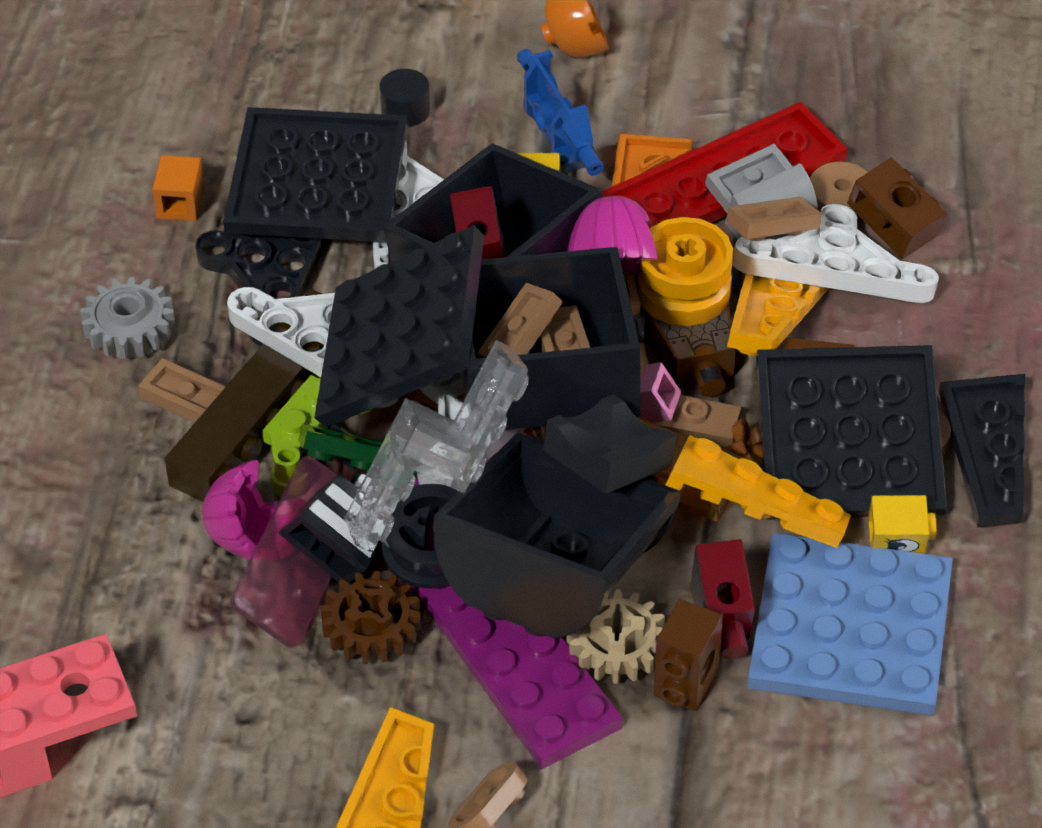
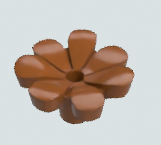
[721,418,763,471]

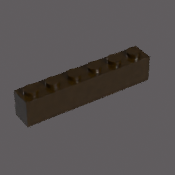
[165,288,324,502]

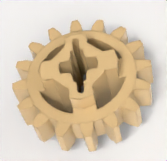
[567,589,665,684]

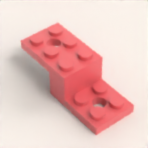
[0,634,137,797]

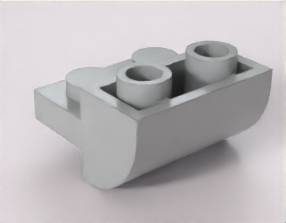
[705,144,817,240]

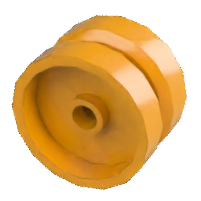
[638,217,733,327]

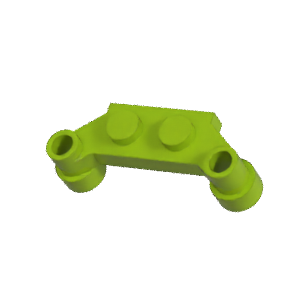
[263,375,375,498]

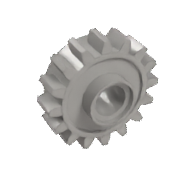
[80,277,175,359]

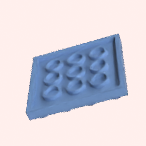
[747,533,953,716]

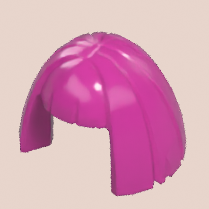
[567,196,657,274]
[202,460,303,563]

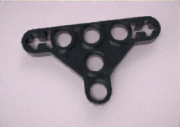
[195,230,328,346]

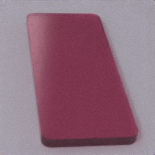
[230,456,337,648]

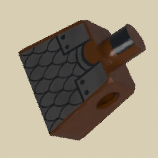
[648,304,735,397]

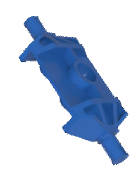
[517,49,604,176]

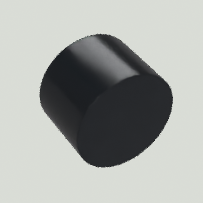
[379,68,430,128]

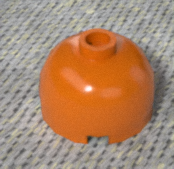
[540,0,610,58]

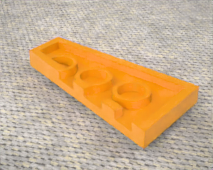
[727,274,829,356]
[665,435,851,548]

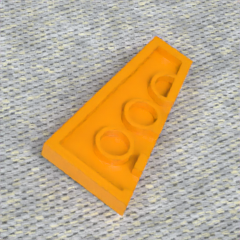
[336,707,434,828]

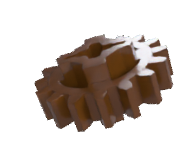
[321,571,421,664]

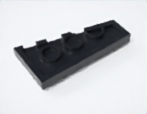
[939,374,1025,528]

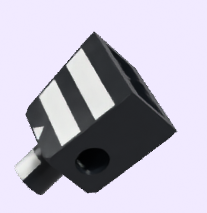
[278,474,384,583]

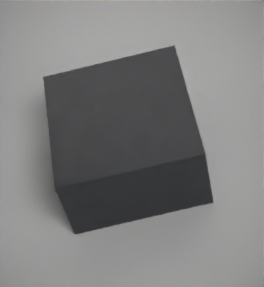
[383,143,603,262]
[462,247,644,433]

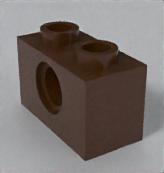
[847,157,947,260]
[654,598,723,711]

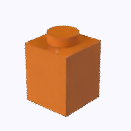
[152,155,205,221]

